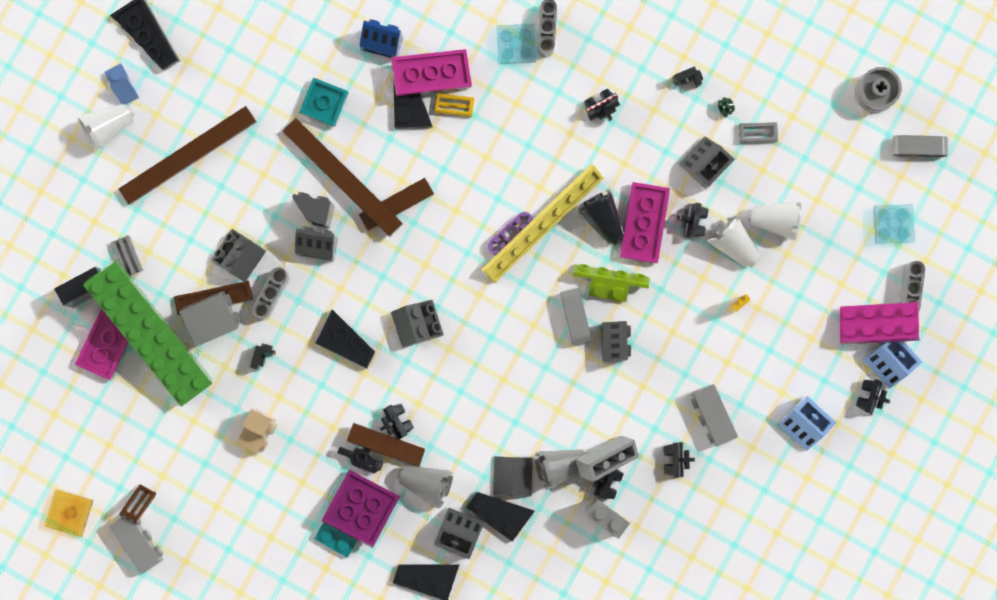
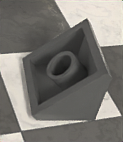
[493,456,533,496]

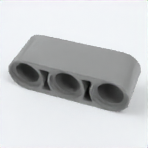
[537,0,557,57]
[893,135,948,157]
[900,261,925,312]
[252,267,289,320]
[560,288,592,346]

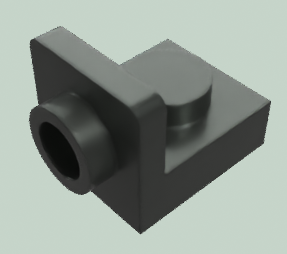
[672,66,703,88]
[250,343,276,370]

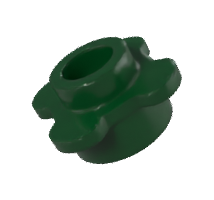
[718,97,735,118]

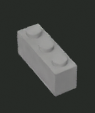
[690,384,738,447]
[576,435,639,482]
[108,512,164,574]

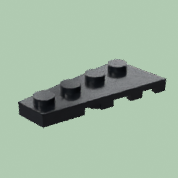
[110,0,180,71]

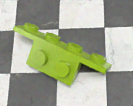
[573,264,650,302]

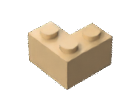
[236,409,277,454]

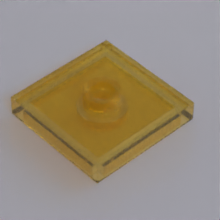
[44,489,94,537]

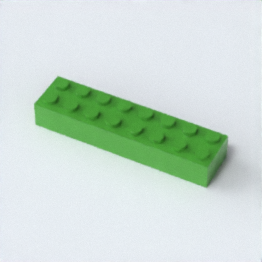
[83,259,212,407]

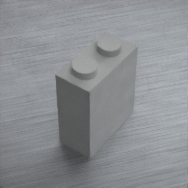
[179,291,241,347]
[585,498,630,539]

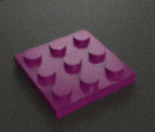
[321,470,400,548]

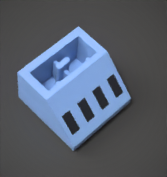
[864,342,922,389]
[778,396,837,451]

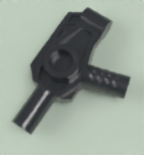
[337,446,384,474]

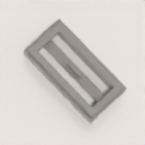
[738,122,778,143]
[111,235,144,276]

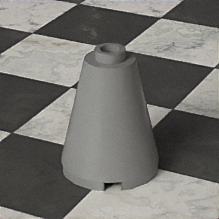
[535,449,588,490]
[397,465,453,508]

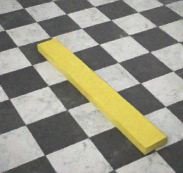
[481,164,604,284]

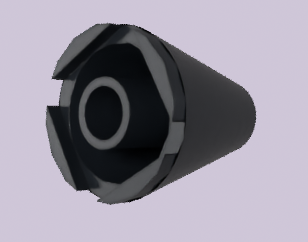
[577,190,624,245]

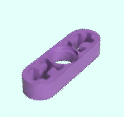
[488,212,533,256]

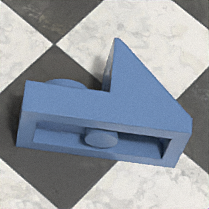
[104,63,140,105]

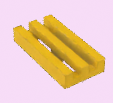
[434,93,474,117]
[727,294,751,314]

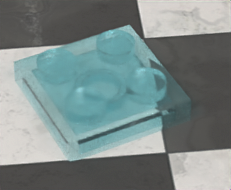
[496,23,536,64]
[874,204,915,244]

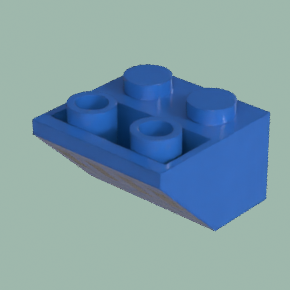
[359,19,403,58]

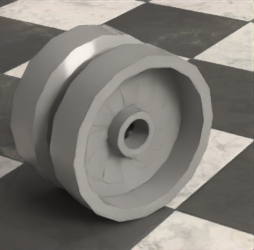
[855,67,902,113]

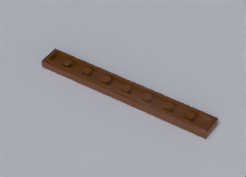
[118,106,257,205]
[282,118,403,238]

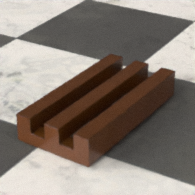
[119,484,157,524]

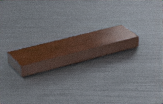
[358,177,435,231]
[174,281,253,315]
[346,423,425,467]

